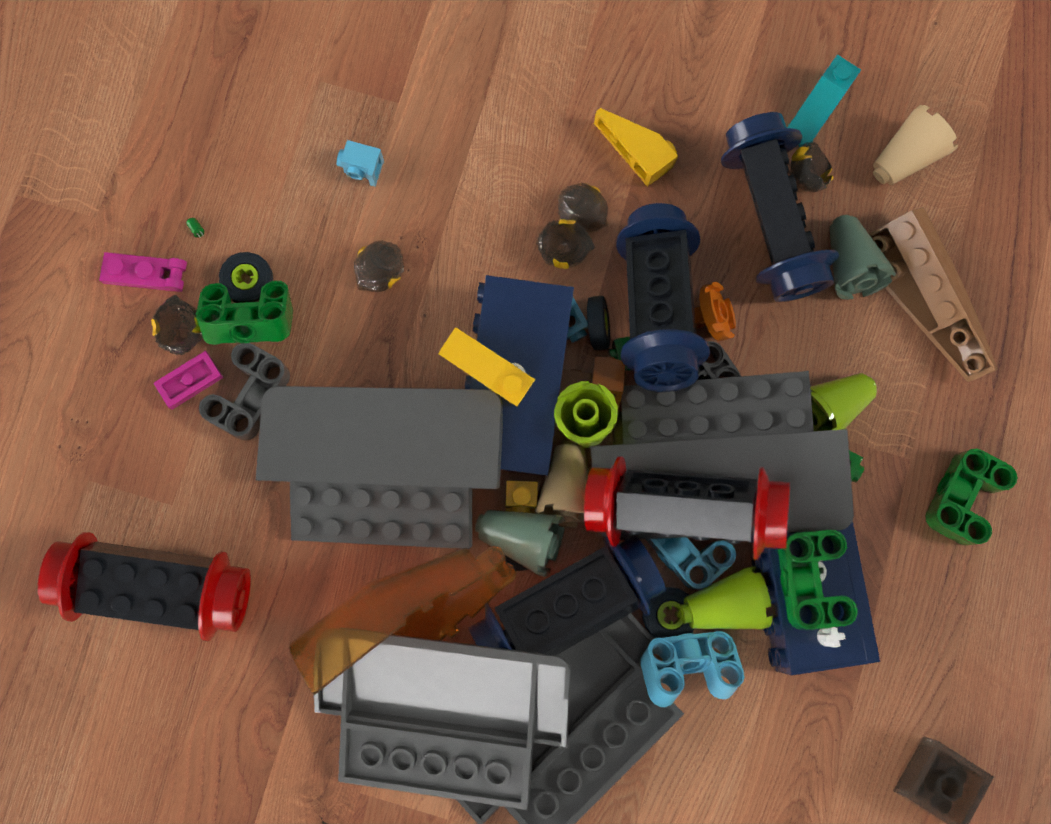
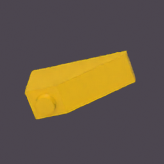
[594,108,678,187]
[438,327,535,407]

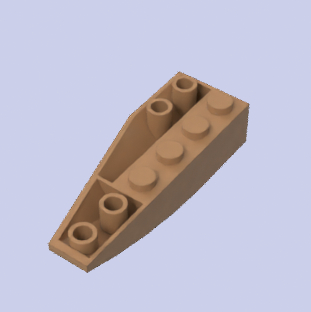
[869,207,998,382]

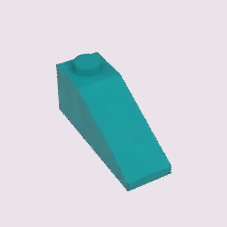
[787,54,861,147]

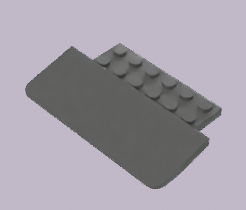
[591,371,854,540]
[256,386,503,549]
[456,614,684,824]
[312,627,571,810]

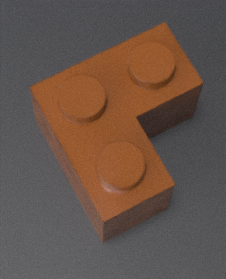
[559,357,625,409]

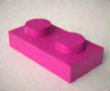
[153,351,224,410]

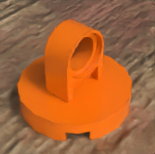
[694,282,736,342]

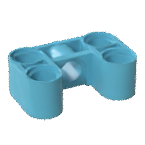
[646,537,736,589]
[640,631,745,707]

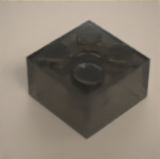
[893,736,994,824]

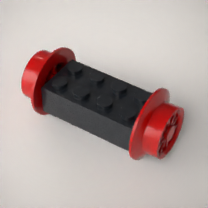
[584,456,790,560]
[38,532,251,641]

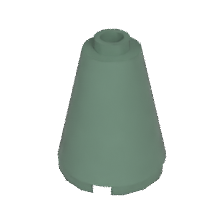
[829,215,896,300]
[475,510,565,577]

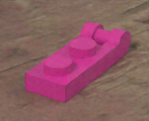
[99,252,187,292]

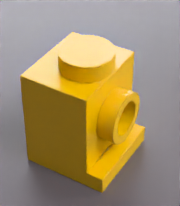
[506,481,538,513]

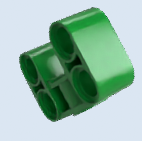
[196,281,293,345]
[925,448,1018,546]
[777,530,858,630]

